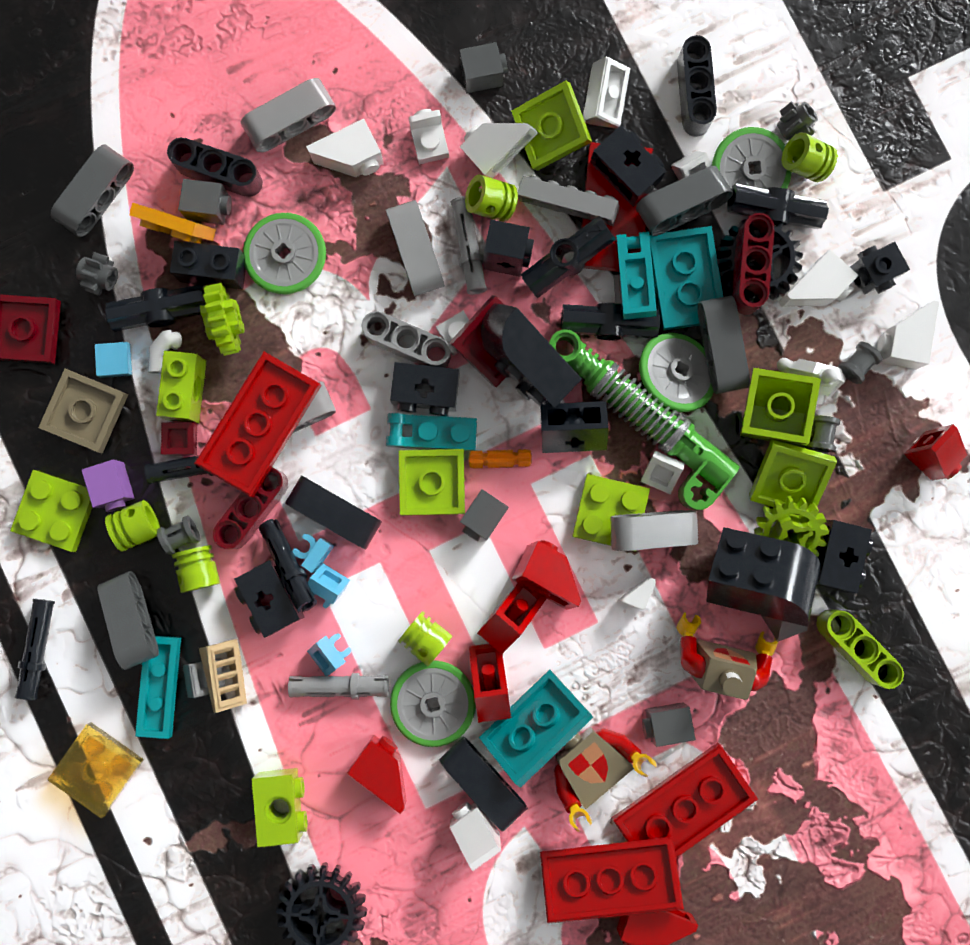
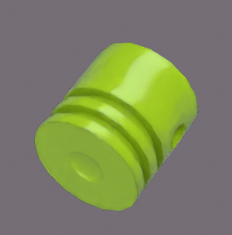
[781,132,838,183]
[465,174,518,222]
[105,500,160,551]
[172,545,220,593]
[397,611,453,667]

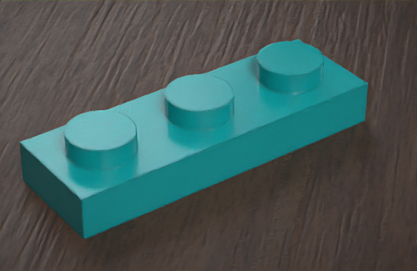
[135,636,181,739]

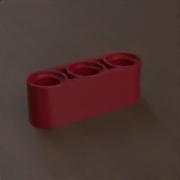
[732,213,774,315]
[213,467,288,549]

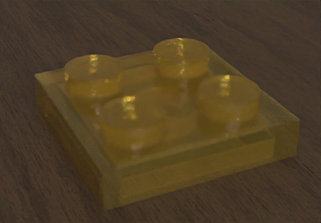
[48,722,144,818]

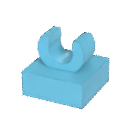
[292,534,335,573]
[308,563,350,609]
[307,633,351,676]

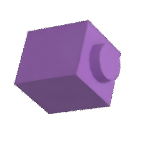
[82,460,135,512]

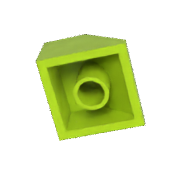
[740,368,821,447]

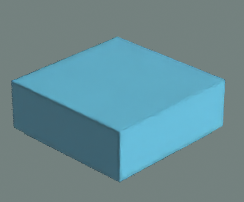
[95,342,132,378]

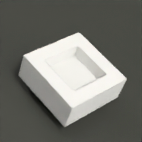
[436,310,469,356]
[640,451,685,494]

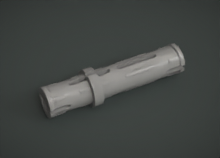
[450,196,487,295]
[288,673,389,700]

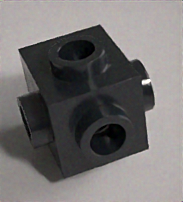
[850,241,910,295]

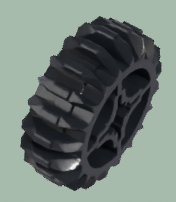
[716,218,804,302]
[276,862,368,945]

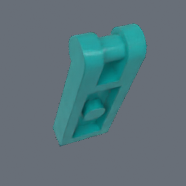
[616,231,657,319]
[386,413,477,451]

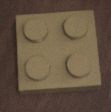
[38,369,128,453]

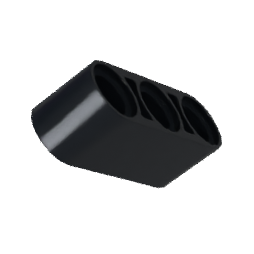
[677,35,717,137]
[167,137,263,197]
[285,475,382,550]
[439,736,528,832]

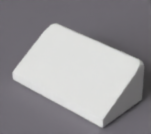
[583,56,630,129]

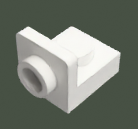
[409,109,449,165]

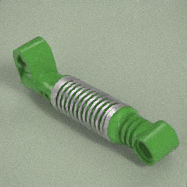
[549,329,740,510]

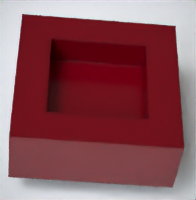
[161,422,197,456]

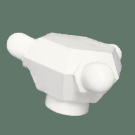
[777,358,846,405]

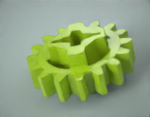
[200,283,244,356]
[754,496,829,557]

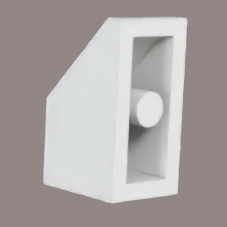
[306,119,384,177]
[460,123,538,178]
[778,249,859,307]
[877,300,940,370]
[450,802,501,871]

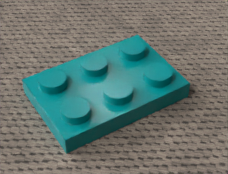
[649,226,723,331]
[479,669,594,788]

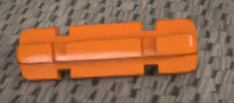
[469,449,532,469]

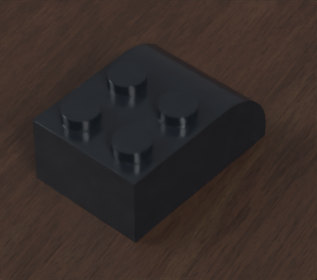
[481,303,582,408]
[706,527,820,627]

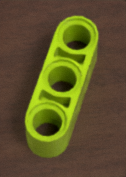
[816,609,904,689]

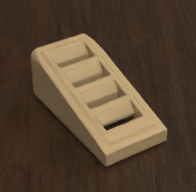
[199,639,247,713]

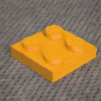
[129,202,216,244]

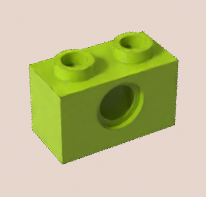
[156,351,207,424]
[252,768,308,847]

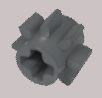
[777,101,818,141]
[76,252,118,295]

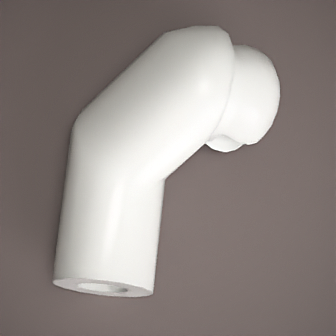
[148,330,182,374]

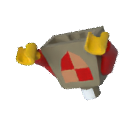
[676,612,778,700]
[554,727,656,832]

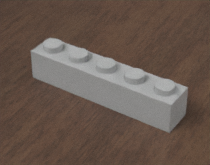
[518,175,619,226]

